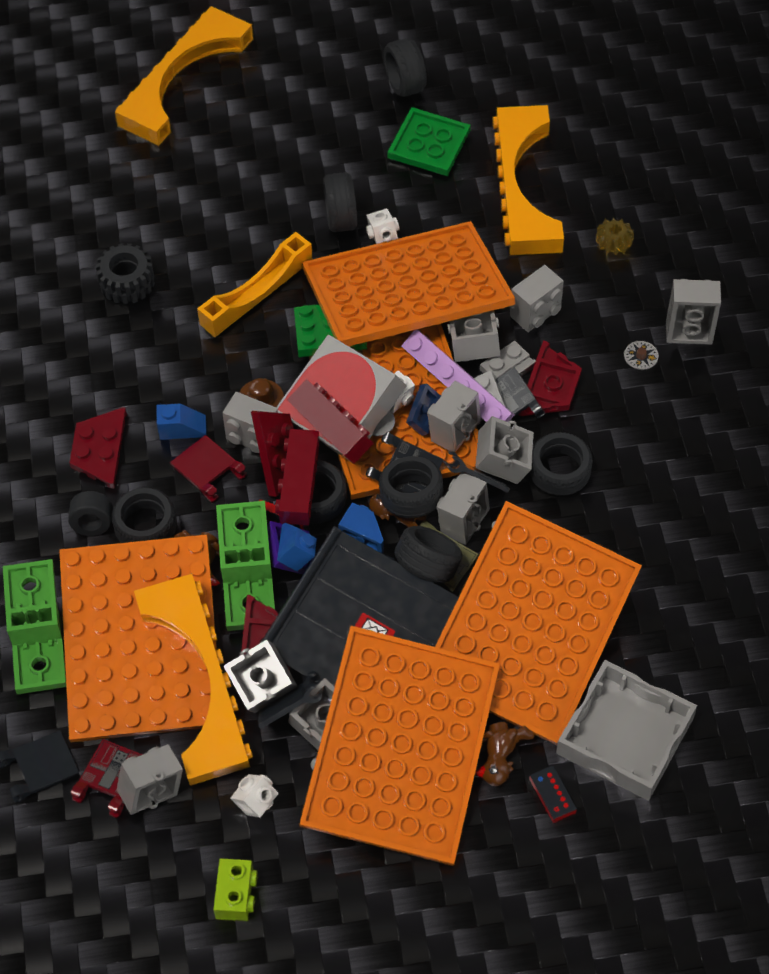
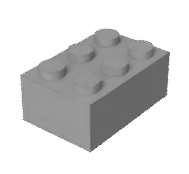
[666,279,721,344]

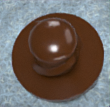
[239,378,284,407]

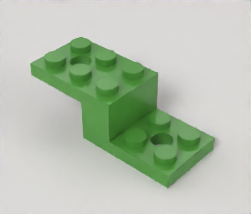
[216,501,275,631]
[3,559,67,694]

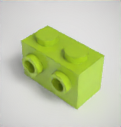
[214,859,257,921]

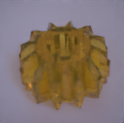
[596,217,634,255]

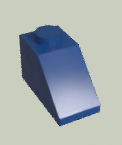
[157,404,206,440]
[338,502,384,553]
[277,523,317,571]

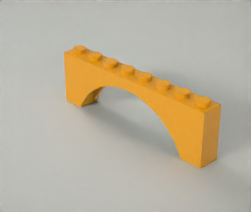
[115,6,253,146]
[493,105,564,255]
[134,574,253,786]

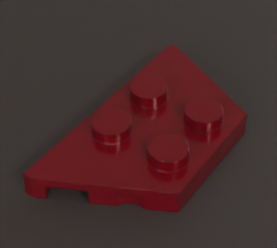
[518,341,582,416]
[69,408,126,488]
[251,411,294,497]
[241,595,290,671]

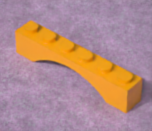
[197,232,313,337]

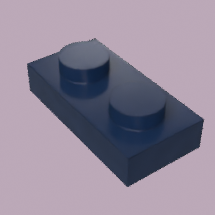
[406,383,441,436]

